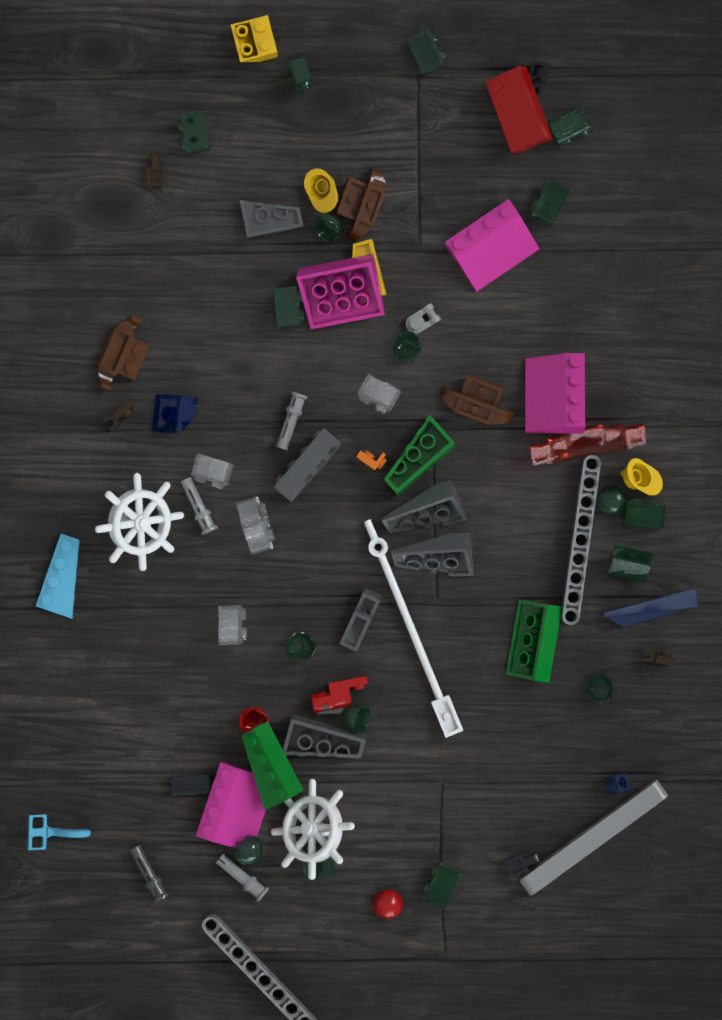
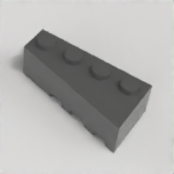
[274,428,342,502]
[283,715,367,758]

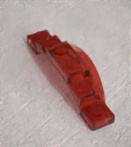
[529,424,646,465]

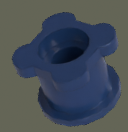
[605,773,630,795]

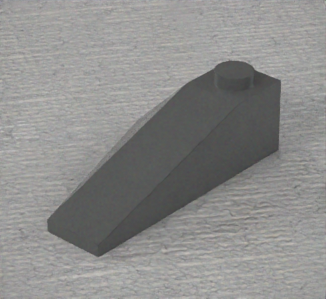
[381,480,467,533]
[391,532,474,577]

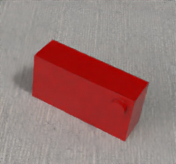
[485,66,553,154]

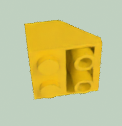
[231,15,278,63]

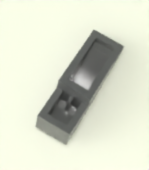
[339,588,382,652]

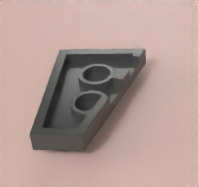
[240,200,303,238]

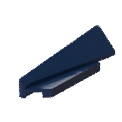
[602,588,698,627]

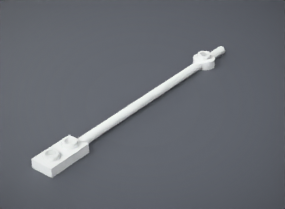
[364,519,463,738]

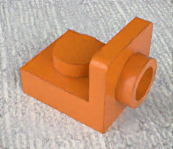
[356,450,387,471]

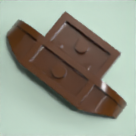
[335,167,386,242]
[97,316,150,390]
[440,374,515,425]

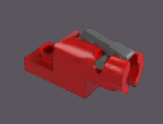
[311,675,368,714]

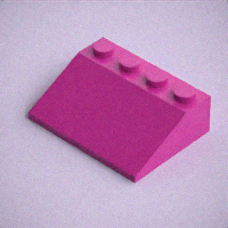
[444,199,539,292]
[296,254,385,329]
[525,353,585,434]
[196,761,266,852]

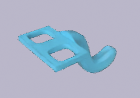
[27,814,91,850]

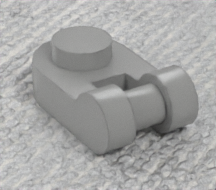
[406,303,441,334]

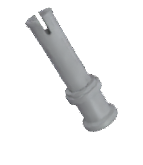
[276,392,308,450]
[180,477,218,535]
[216,854,269,902]

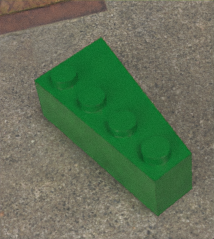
[384,414,456,497]
[241,721,303,810]

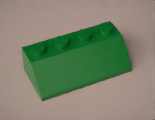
[506,599,562,683]

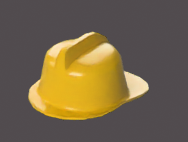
[304,169,338,213]
[620,458,663,495]

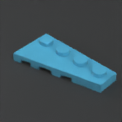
[36,534,80,619]

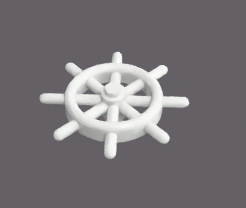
[95,473,184,571]
[271,779,355,880]

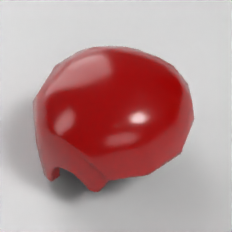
[239,706,269,733]
[372,889,403,919]

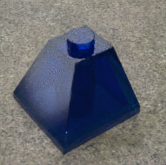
[152,394,198,434]

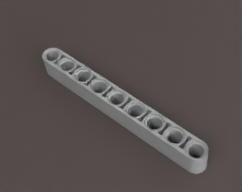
[561,455,601,625]
[519,779,668,896]
[202,914,318,1020]

